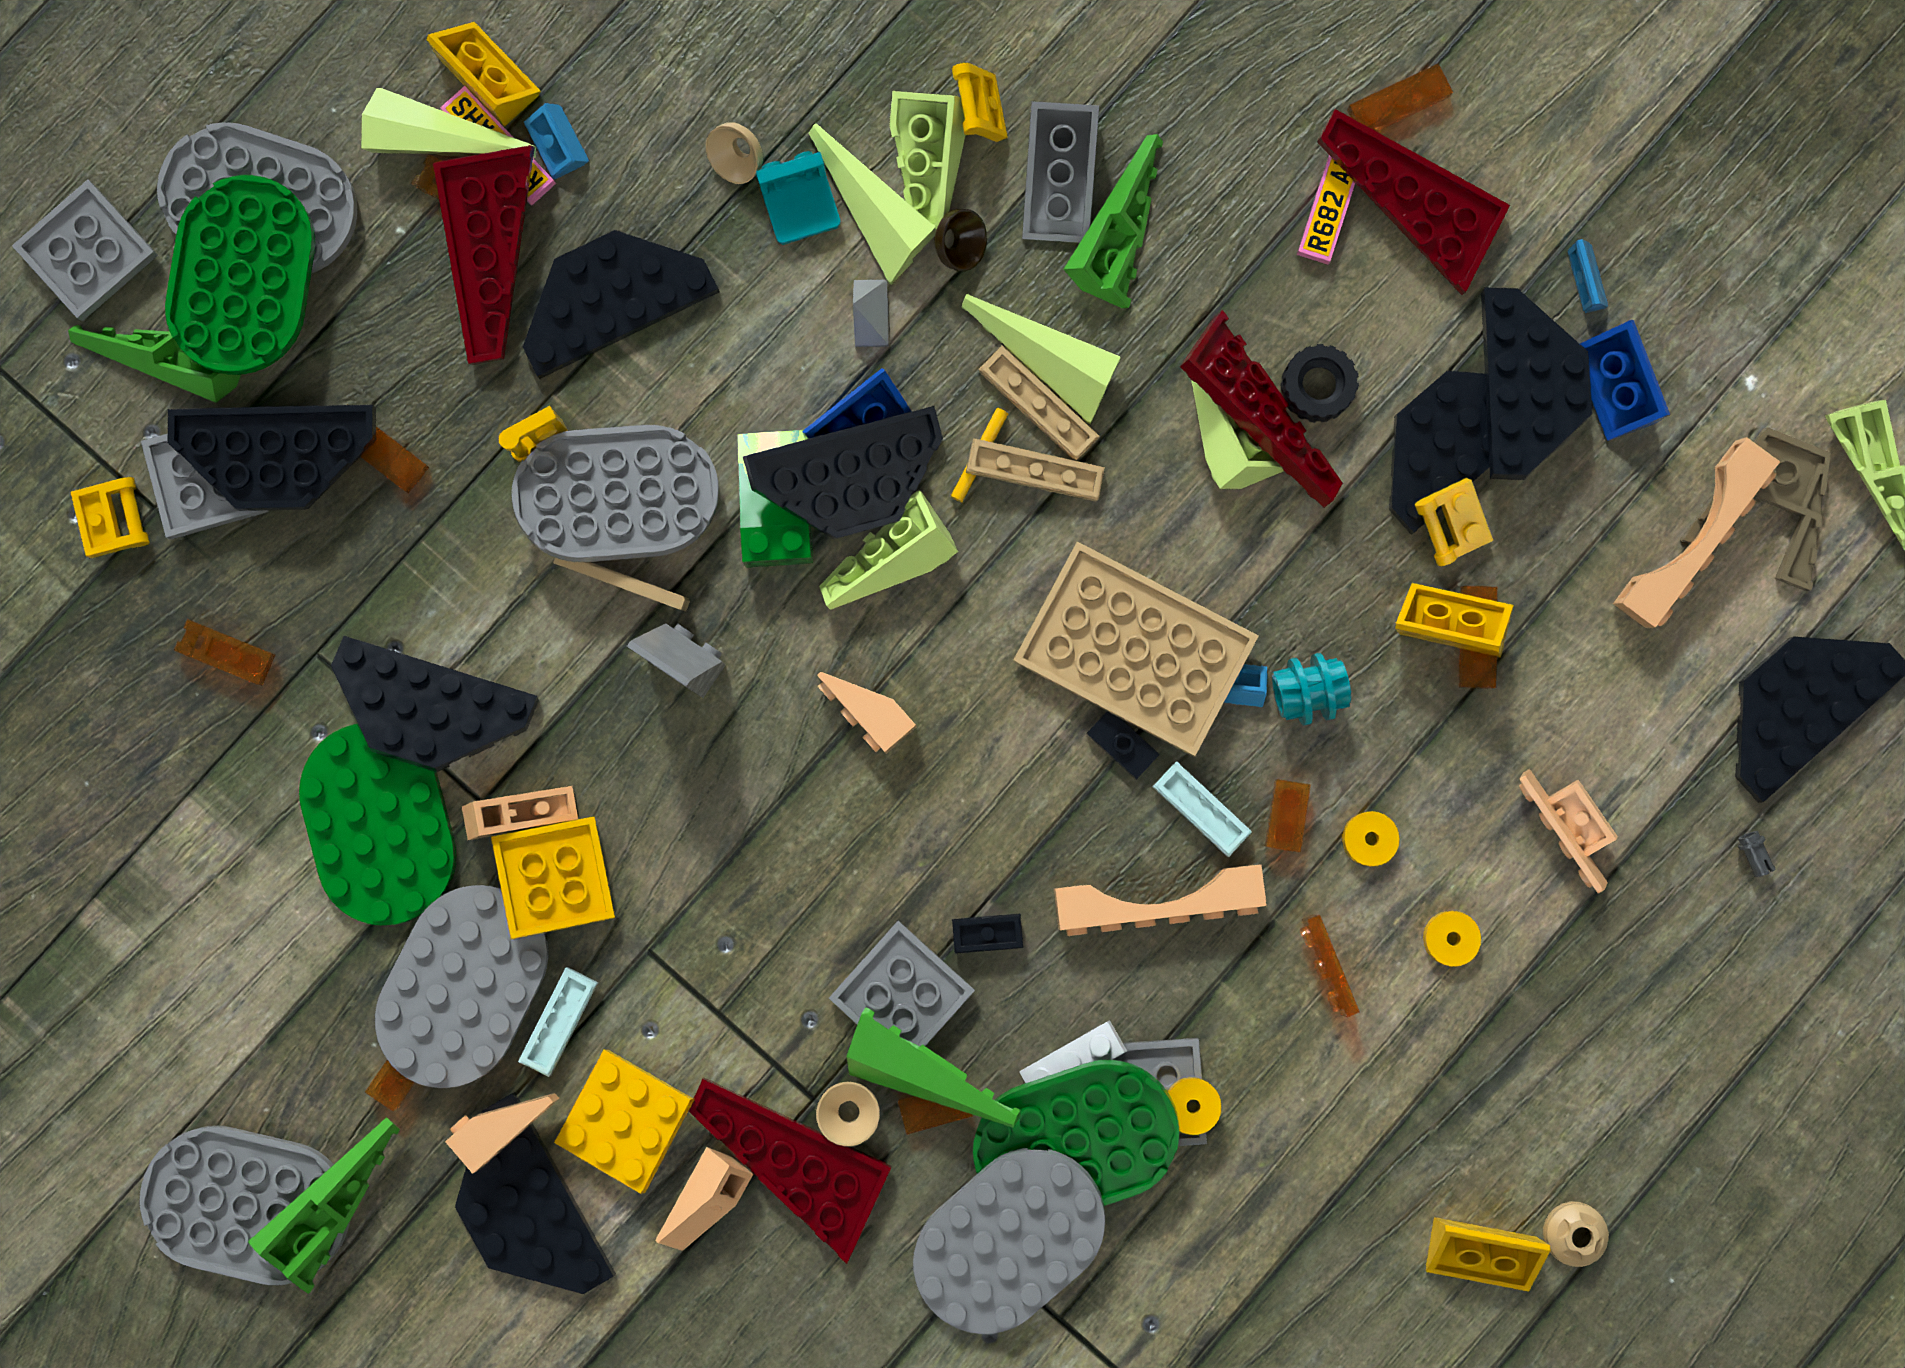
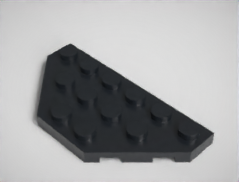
[523,230,720,379]
[1481,287,1592,480]
[1389,371,1489,535]
[167,405,376,511]
[742,406,943,539]
[331,636,539,772]
[1735,636,1905,803]
[455,1092,616,1294]

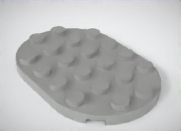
[157,123,357,274]
[512,425,718,562]
[375,885,548,1088]
[140,1126,350,1285]
[913,1148,1105,1334]

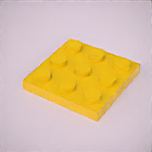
[491,816,615,940]
[554,1049,694,1194]

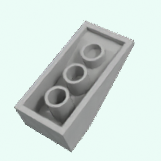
[1022,101,1099,243]
[627,623,726,698]

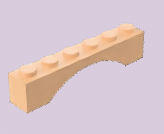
[1613,437,1780,628]
[1054,864,1267,936]

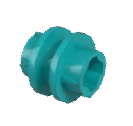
[1272,653,1351,726]

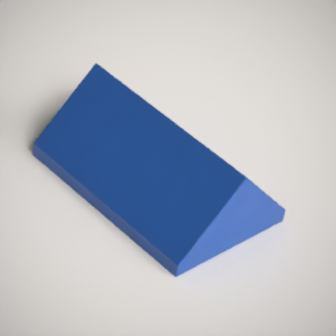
[1580,320,1670,441]
[802,368,912,440]

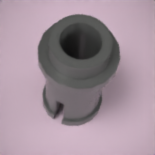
[1738,831,1776,877]

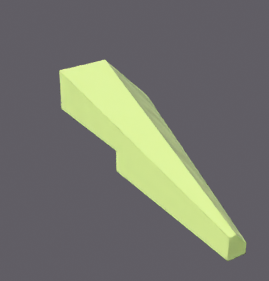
[361,88,536,158]
[809,123,936,285]
[962,294,1120,425]
[1825,400,1905,550]

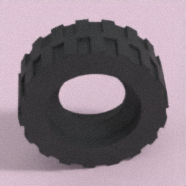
[1280,344,1359,423]

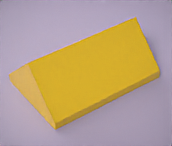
[426,22,541,127]
[1395,583,1514,657]
[1426,1217,1551,1292]

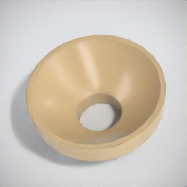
[706,123,763,184]
[816,1082,880,1146]
[1543,1201,1609,1267]

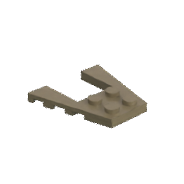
[1680,427,1831,591]

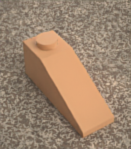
[462,786,578,840]
[445,1093,559,1174]

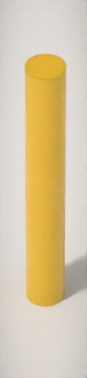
[950,408,1008,503]

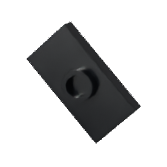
[1086,711,1160,780]
[952,913,1023,954]

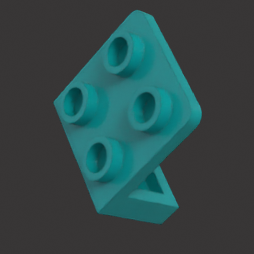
[756,151,841,245]

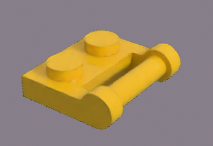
[952,63,1008,142]
[499,406,568,462]
[71,477,150,558]
[1415,478,1493,566]

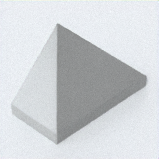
[853,279,889,347]

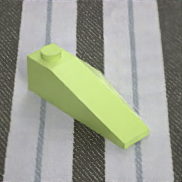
[890,91,966,229]
[1191,380,1284,489]
[819,490,958,610]

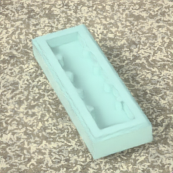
[1152,761,1252,857]
[518,967,598,1077]

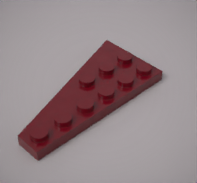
[1317,109,1510,295]
[433,145,535,365]
[1180,309,1343,508]
[689,1078,892,1264]

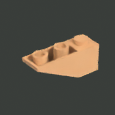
[817,672,916,754]
[655,1147,753,1251]

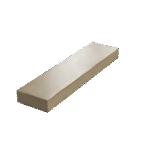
[979,346,1100,461]
[966,438,1105,501]
[553,558,690,612]

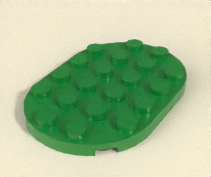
[165,175,316,375]
[299,723,457,925]
[973,1060,1179,1206]

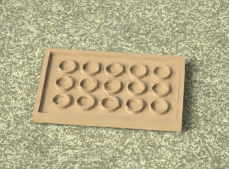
[1013,542,1259,757]

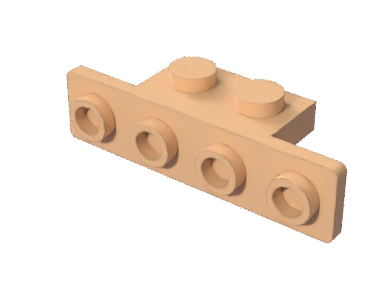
[1519,769,1618,894]

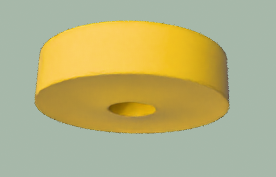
[1342,811,1399,866]
[1423,911,1481,966]
[1168,1077,1221,1135]

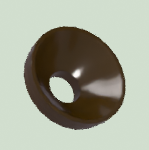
[934,209,987,271]

